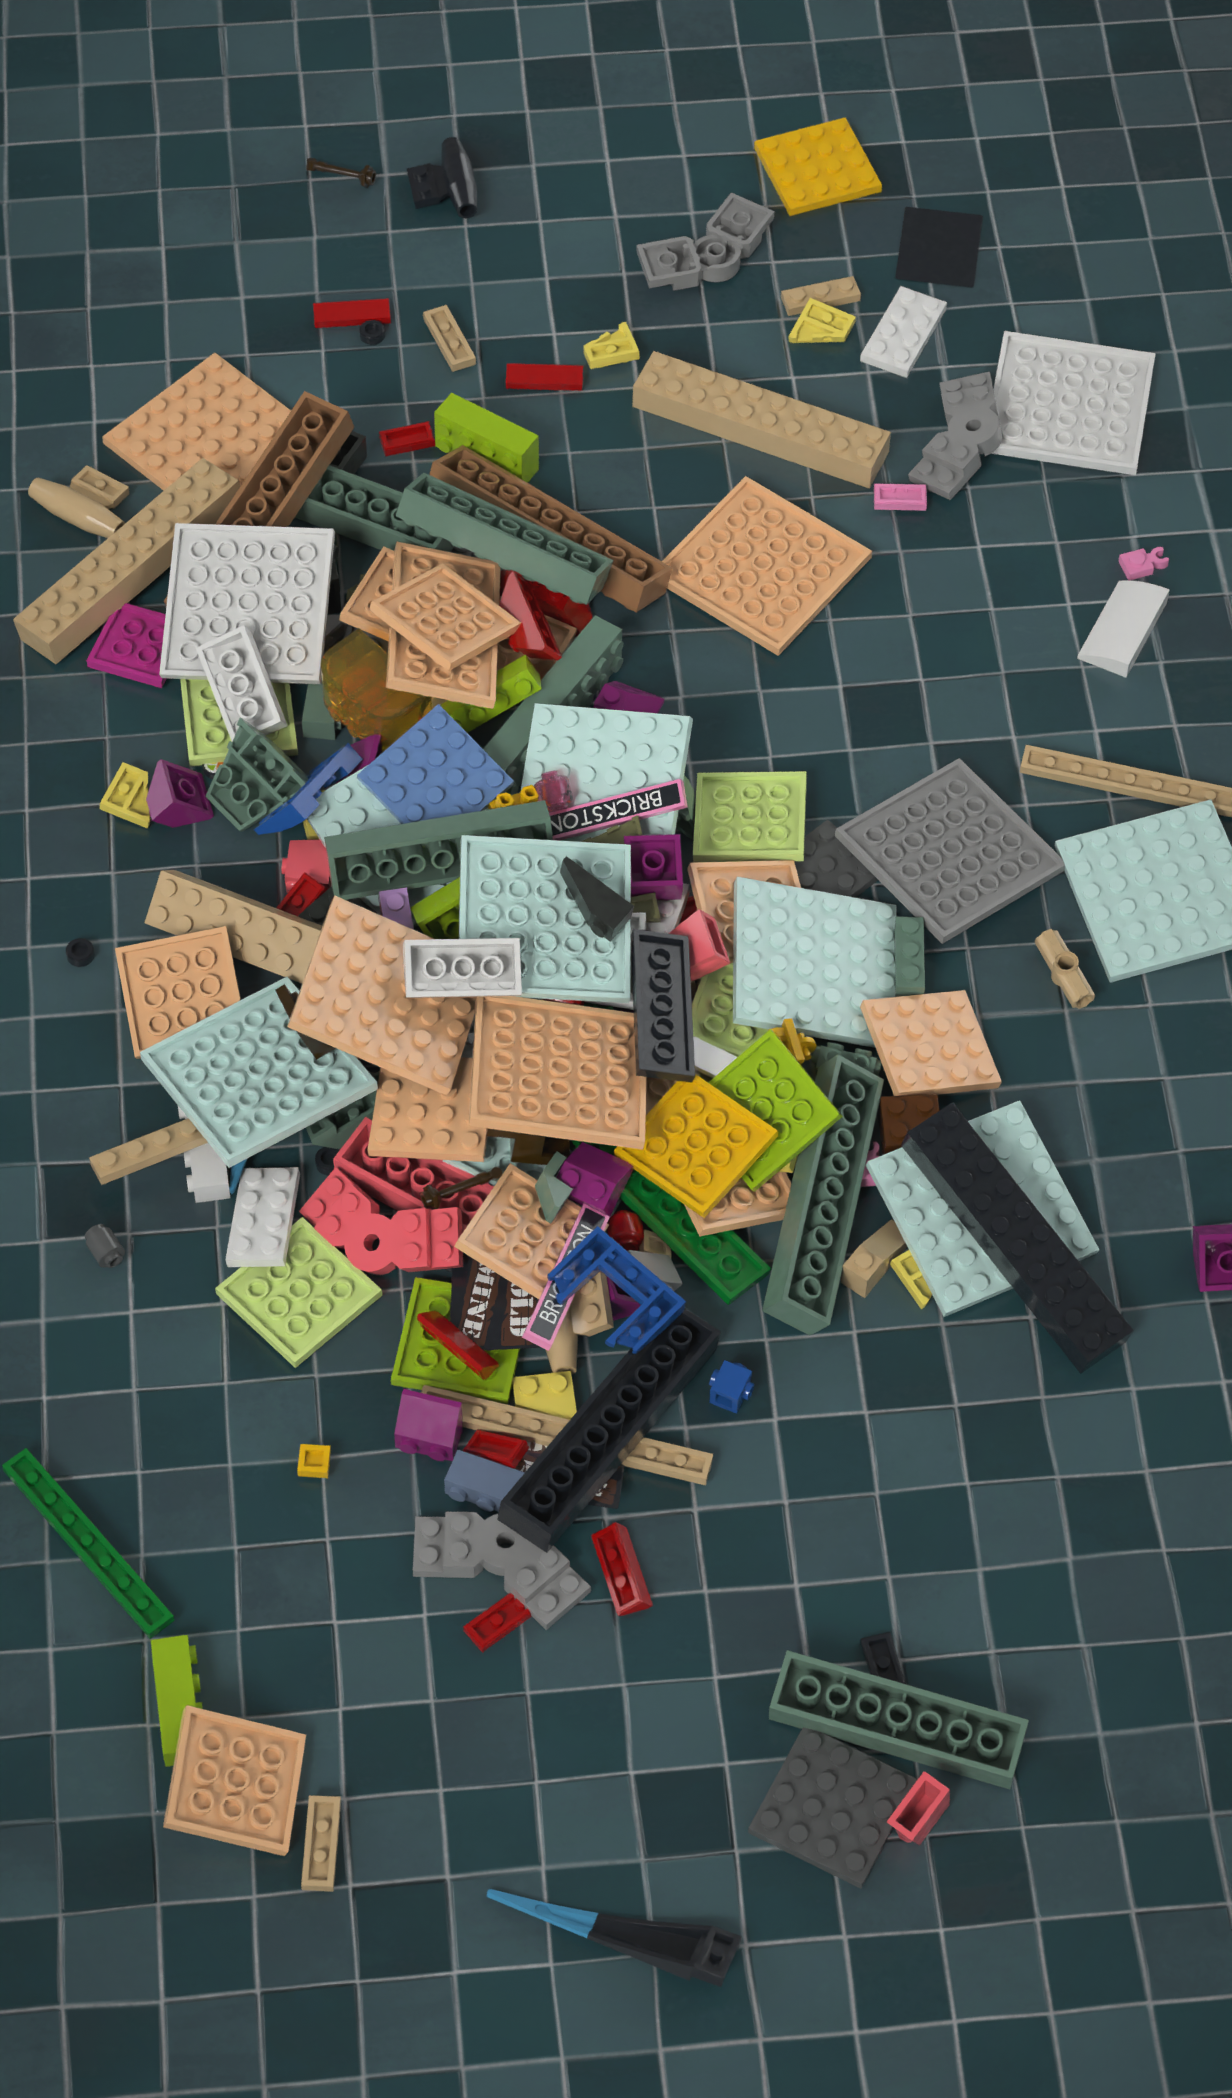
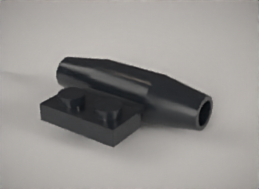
[407,137,477,219]

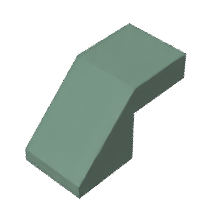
[535,1152,573,1224]

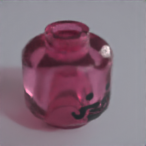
[534,771,573,813]

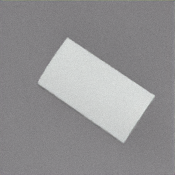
[1077,580,1170,677]
[196,625,288,741]
[403,938,522,998]

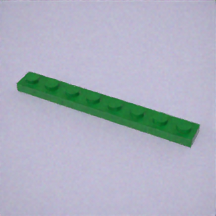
[2,1448,175,1639]

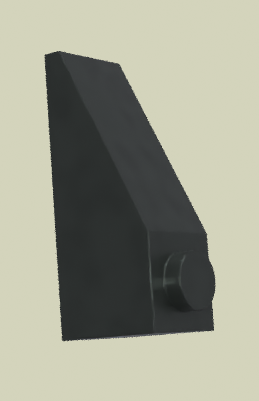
[560,856,634,942]

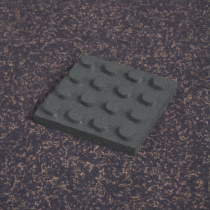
[748,1727,917,1889]

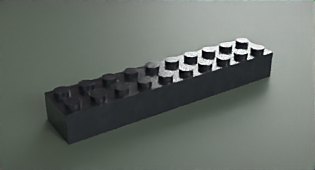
[901,1102,1134,1374]
[497,1308,721,1553]

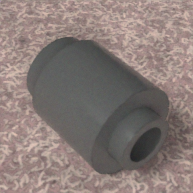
[85,1224,125,1268]

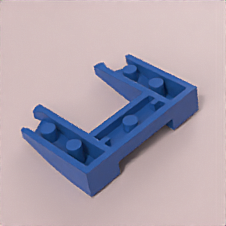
[254,743,363,835]
[547,1226,686,1354]

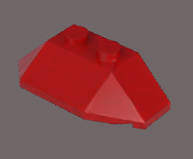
[499,569,593,637]
[499,572,562,661]

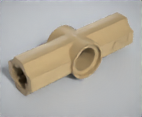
[1035,929,1095,1009]

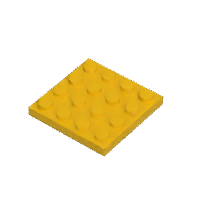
[754,117,882,216]
[614,1074,778,1218]

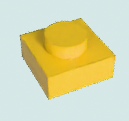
[297,1444,331,1478]

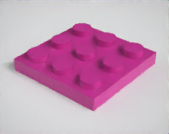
[86,603,167,688]

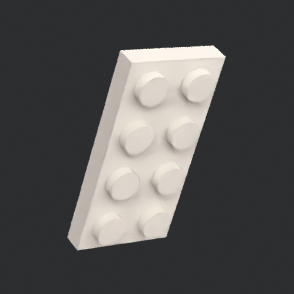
[860,286,947,378]
[225,1167,300,1267]

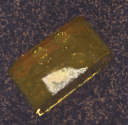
[321,628,432,752]

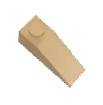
[841,1220,907,1298]

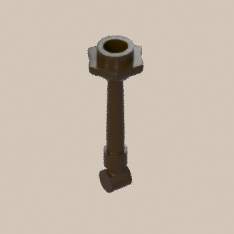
[306,158,376,189]
[420,1167,502,1210]

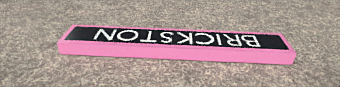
[549,779,688,841]
[522,1204,610,1351]

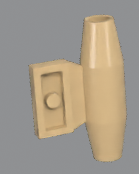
[28,465,129,538]
[545,1271,614,1375]

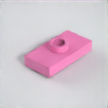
[874,484,927,511]

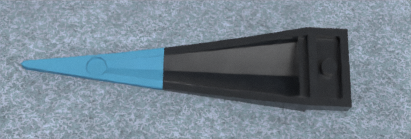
[487,1889,742,1987]

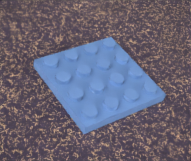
[357,704,514,824]

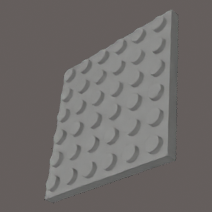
[835,758,1065,944]

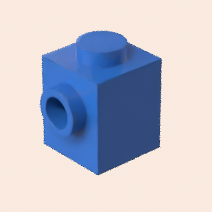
[709,1360,755,1414]

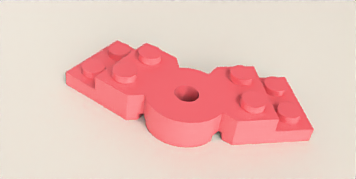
[299,1167,463,1275]

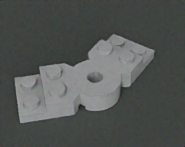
[636,193,775,291]
[908,372,1002,500]
[413,1512,591,1630]

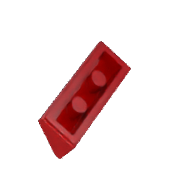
[416,1311,499,1380]
[591,1522,653,1616]

